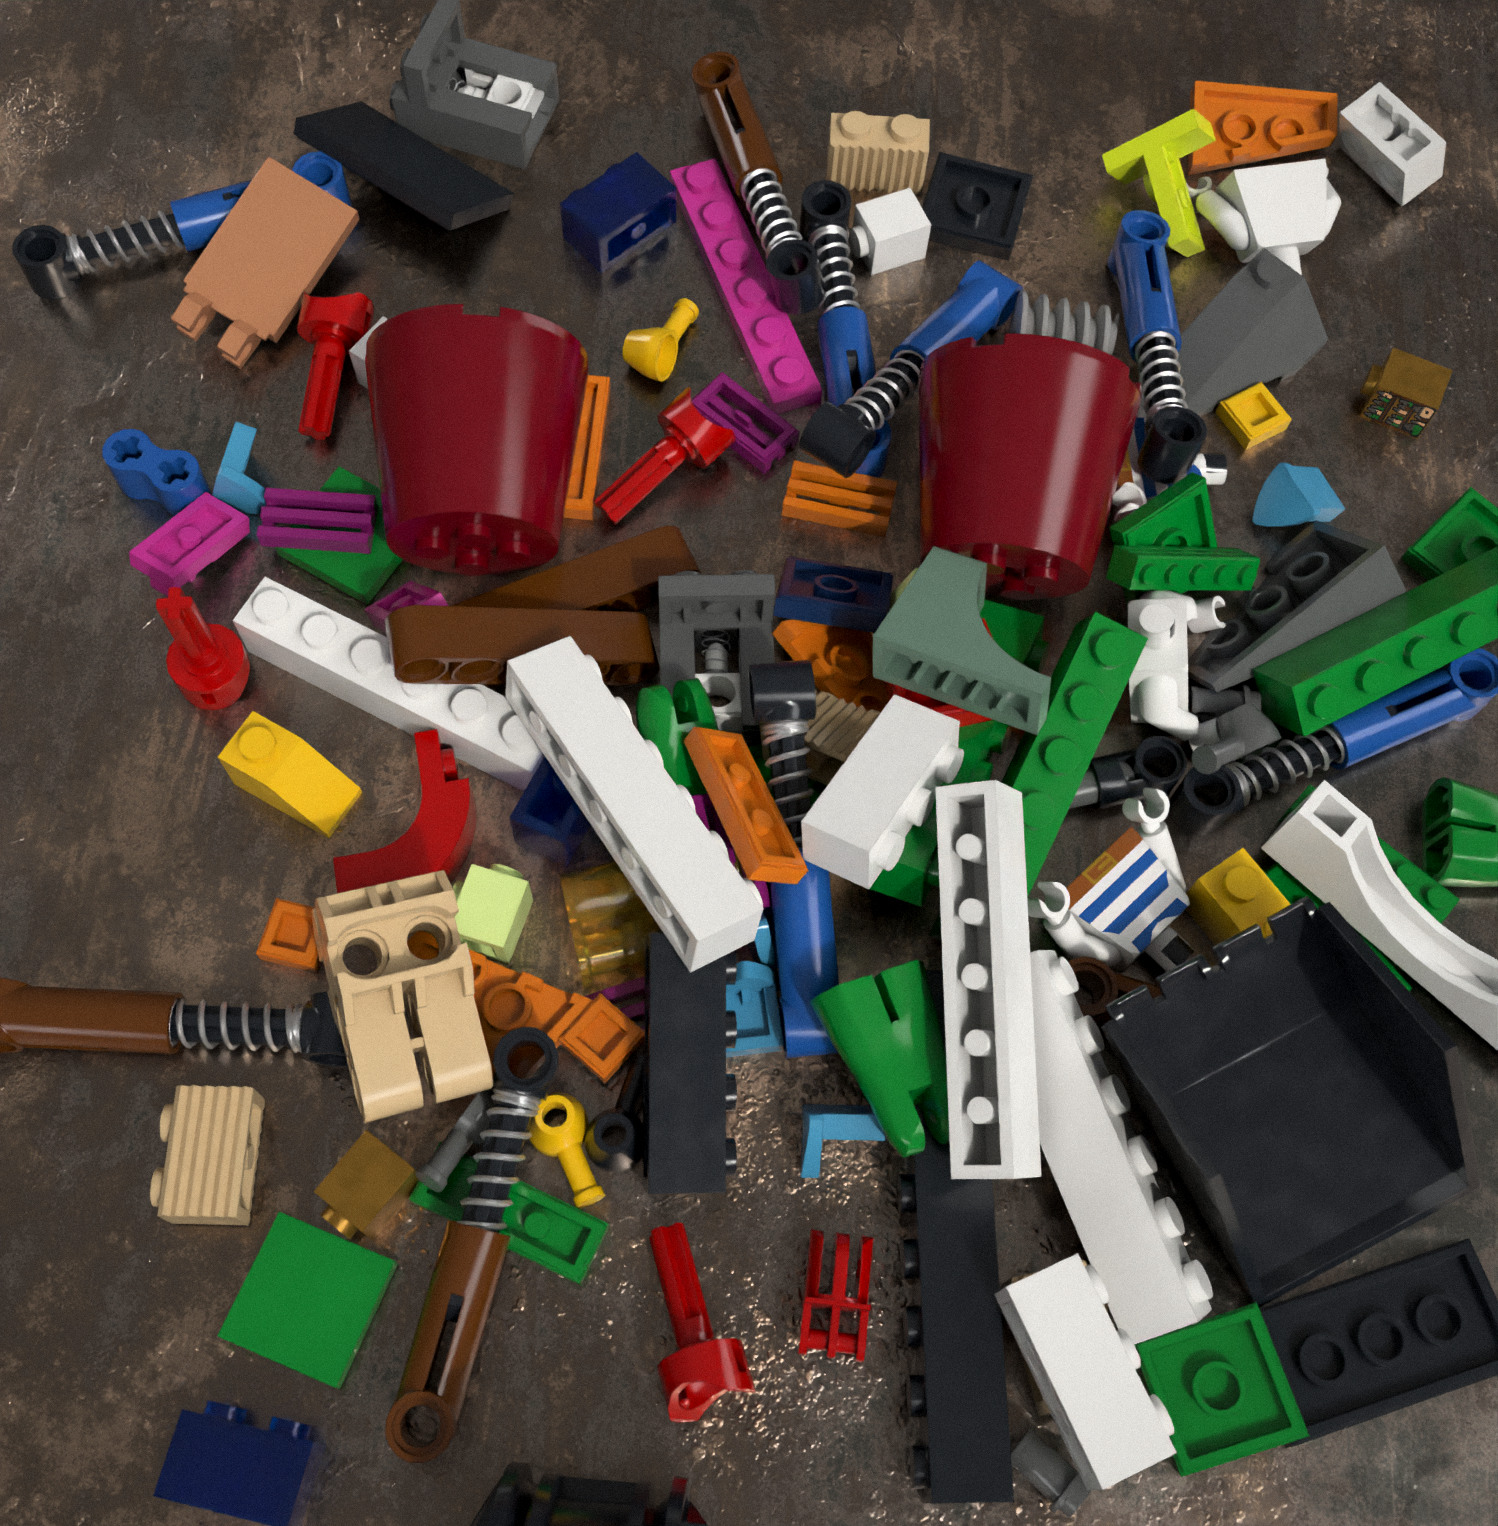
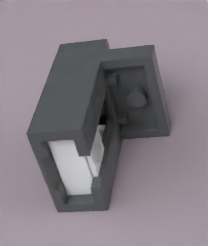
[389,0,559,169]
[658,570,775,747]

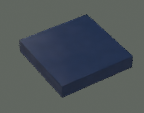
[773,556,893,633]

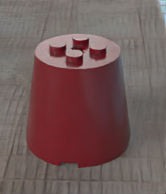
[365,304,589,576]
[918,333,1142,601]

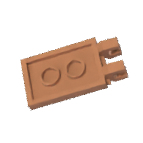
[170,156,360,369]

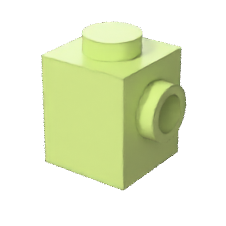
[453,864,533,965]

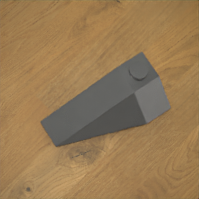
[1138,248,1328,417]
[1188,521,1407,693]

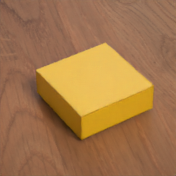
[1215,382,1292,450]

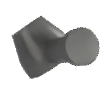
[1192,702,1282,775]
[415,1087,495,1192]

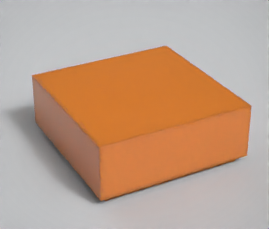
[256,898,322,974]
[558,994,644,1083]

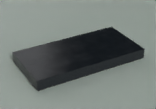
[294,101,514,231]
[1259,1238,1498,1448]

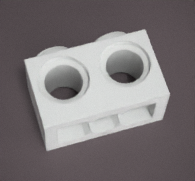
[1339,82,1446,206]

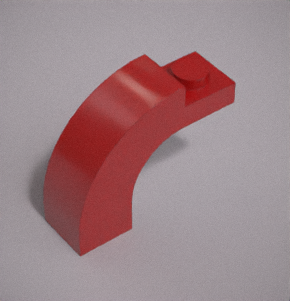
[333,729,476,894]

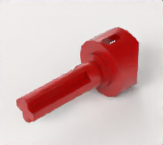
[297,291,375,440]
[593,387,736,525]
[156,587,250,710]
[649,1222,756,1423]

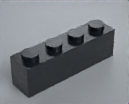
[642,933,737,1194]

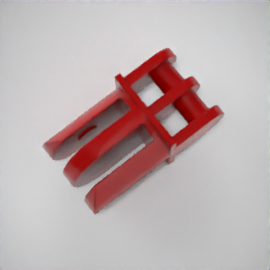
[798,1229,874,1363]

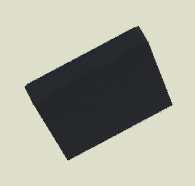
[922,152,1033,261]

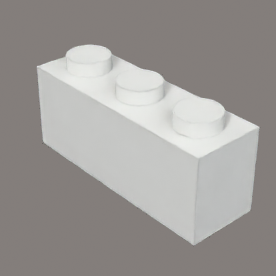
[801,694,964,890]
[994,1253,1177,1490]

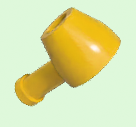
[622,298,699,382]
[528,1092,605,1209]

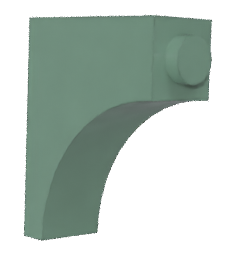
[873,546,1051,735]

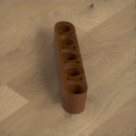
[451,526,702,613]
[384,605,660,686]

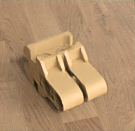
[311,870,493,1123]

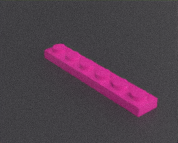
[669,158,822,414]

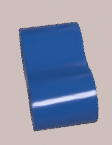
[102,429,212,517]

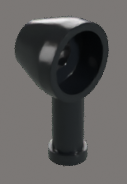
[584,1053,644,1173]

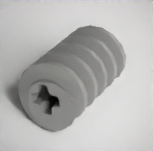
[1009,290,1120,355]

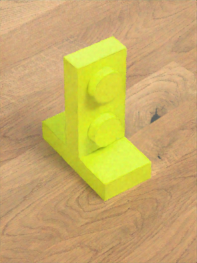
[1102,109,1216,257]

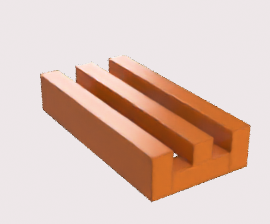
[782,460,897,537]

